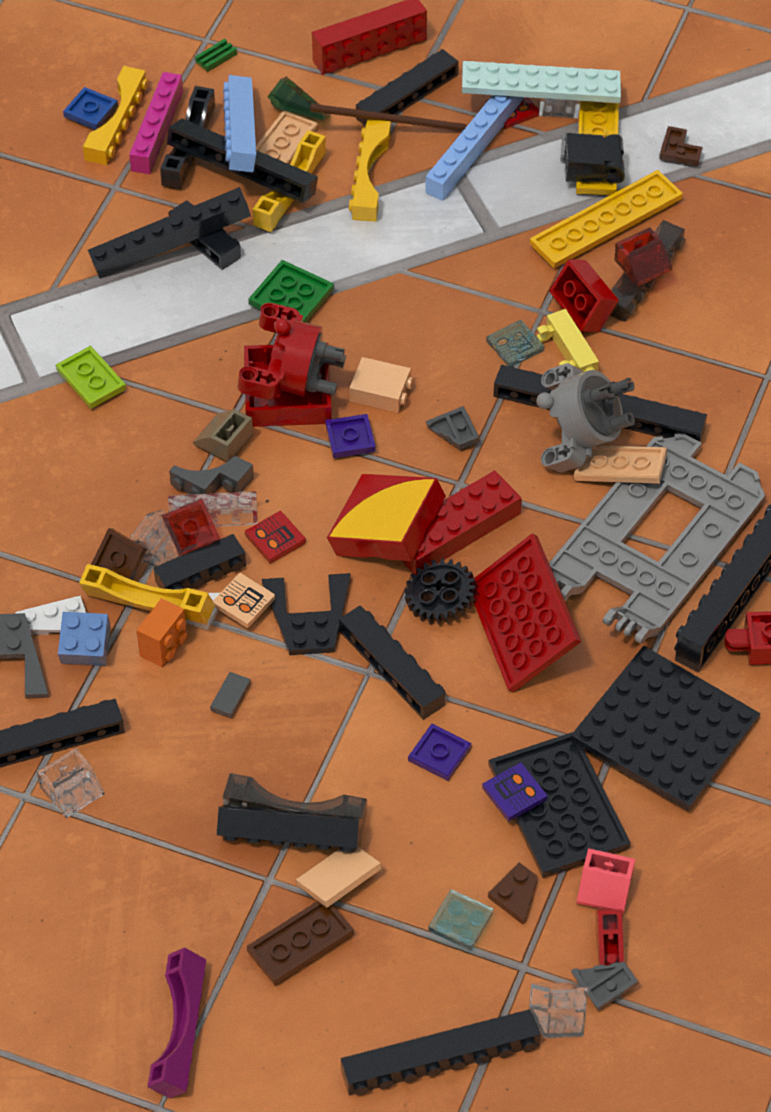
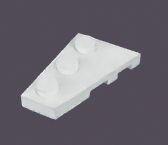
[15,595,86,635]

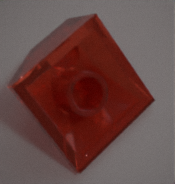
[161,499,220,556]

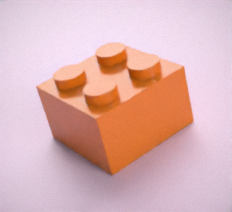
[136,598,188,667]

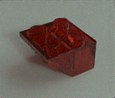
[614,227,672,286]

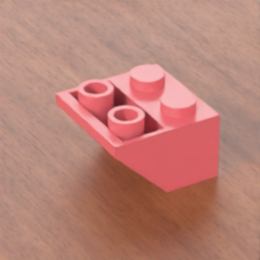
[577,848,635,914]

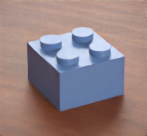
[58,612,111,666]

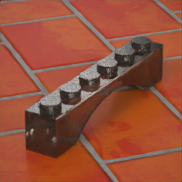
[223,773,367,829]

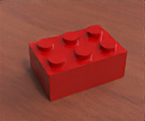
[549,259,619,332]

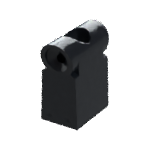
[564,133,625,184]

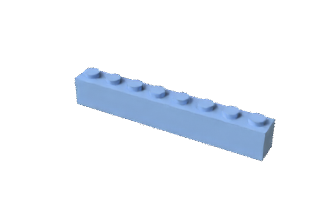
[223,75,256,172]
[426,95,524,201]

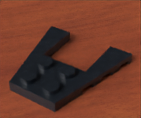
[262,573,351,656]

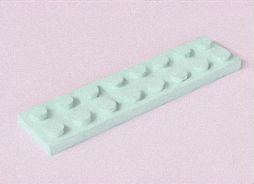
[462,61,621,103]

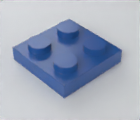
[63,87,118,130]

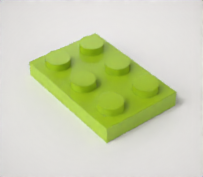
[55,345,126,409]

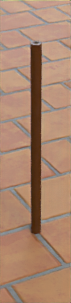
[310,104,467,132]

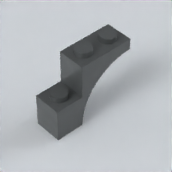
[169,456,254,495]

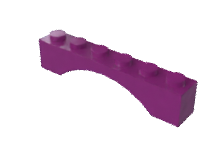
[147,947,206,1098]

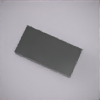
[210,672,251,718]

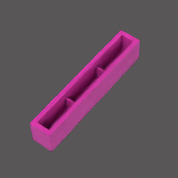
[129,72,183,174]

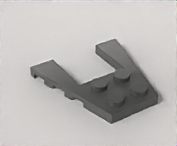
[0,613,49,699]

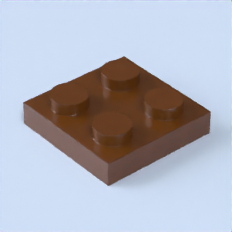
[91,528,147,580]

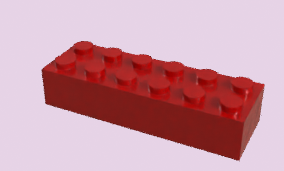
[312,0,427,75]
[402,470,522,575]

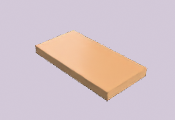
[256,110,318,164]
[574,445,667,484]

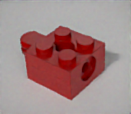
[724,611,771,665]

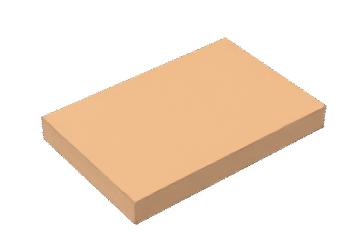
[296,847,382,907]

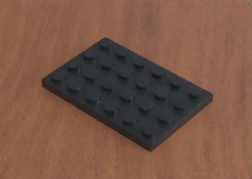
[488,732,631,877]

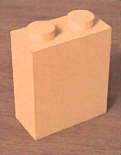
[349,357,413,413]

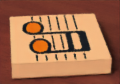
[213,573,275,628]

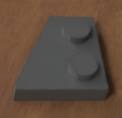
[426,406,480,450]

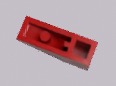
[595,909,624,966]

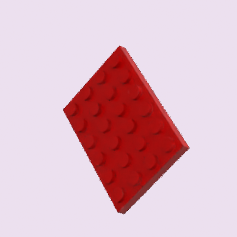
[473,533,581,693]

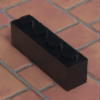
[168,200,241,270]
[154,534,246,590]

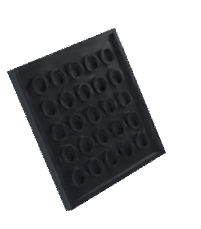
[570,645,761,811]

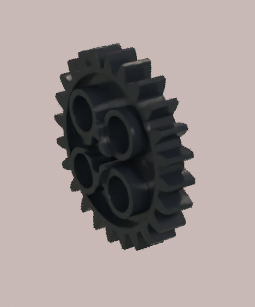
[404,558,477,624]

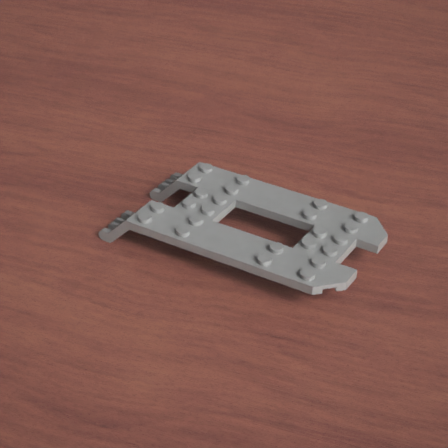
[549,433,765,644]

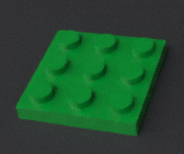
[248,260,334,322]

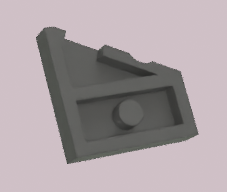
[571,962,639,1011]

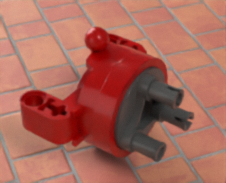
[237,303,346,400]

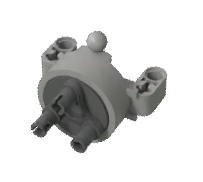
[536,363,635,473]

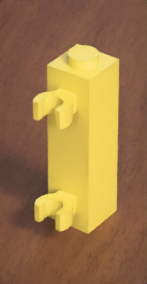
[537,309,599,372]

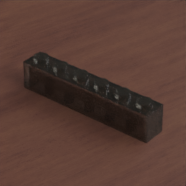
[610,220,686,322]

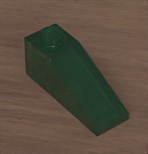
[267,76,331,120]

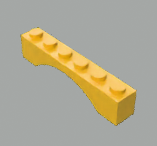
[83,66,149,165]
[349,119,391,222]
[252,130,326,232]
[79,564,215,625]

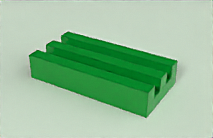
[195,39,237,72]

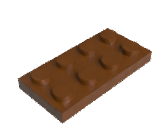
[246,901,354,985]

